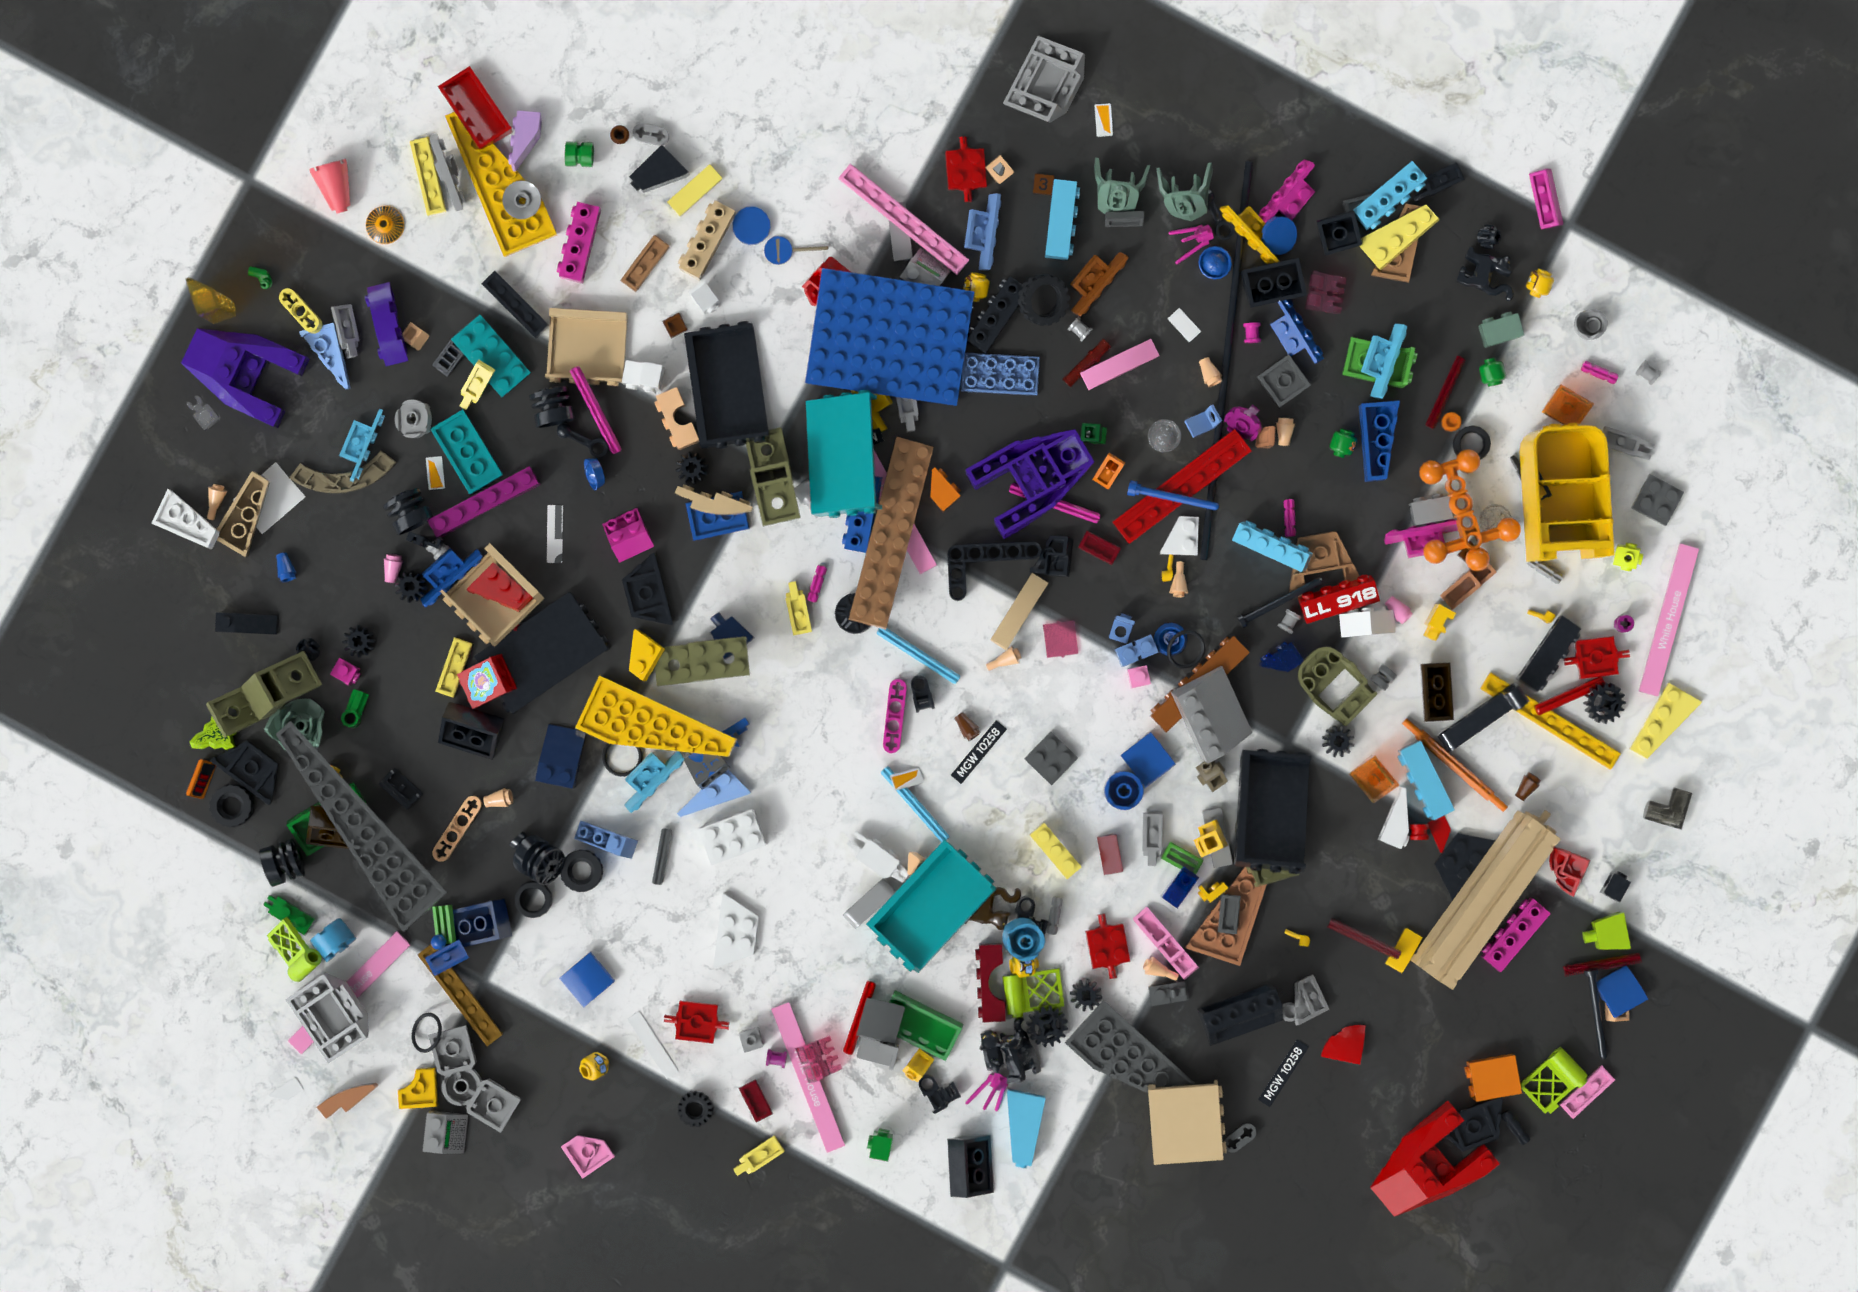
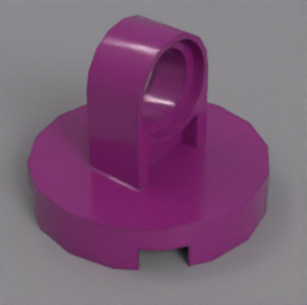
[1224,404,1262,441]

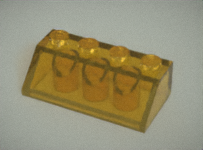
[185,277,236,324]

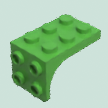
[1342,337,1417,389]

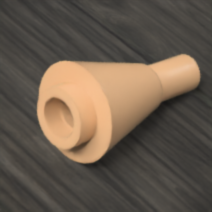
[207,484,227,520]
[1169,561,1188,598]
[986,646,1022,671]
[1143,956,1179,981]

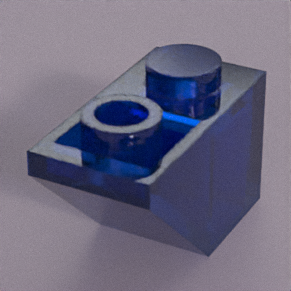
[1258,642,1304,672]
[1160,866,1199,909]

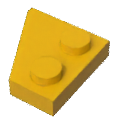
[629,629,665,681]

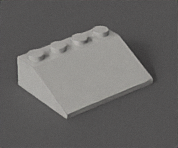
[1171,666,1252,764]

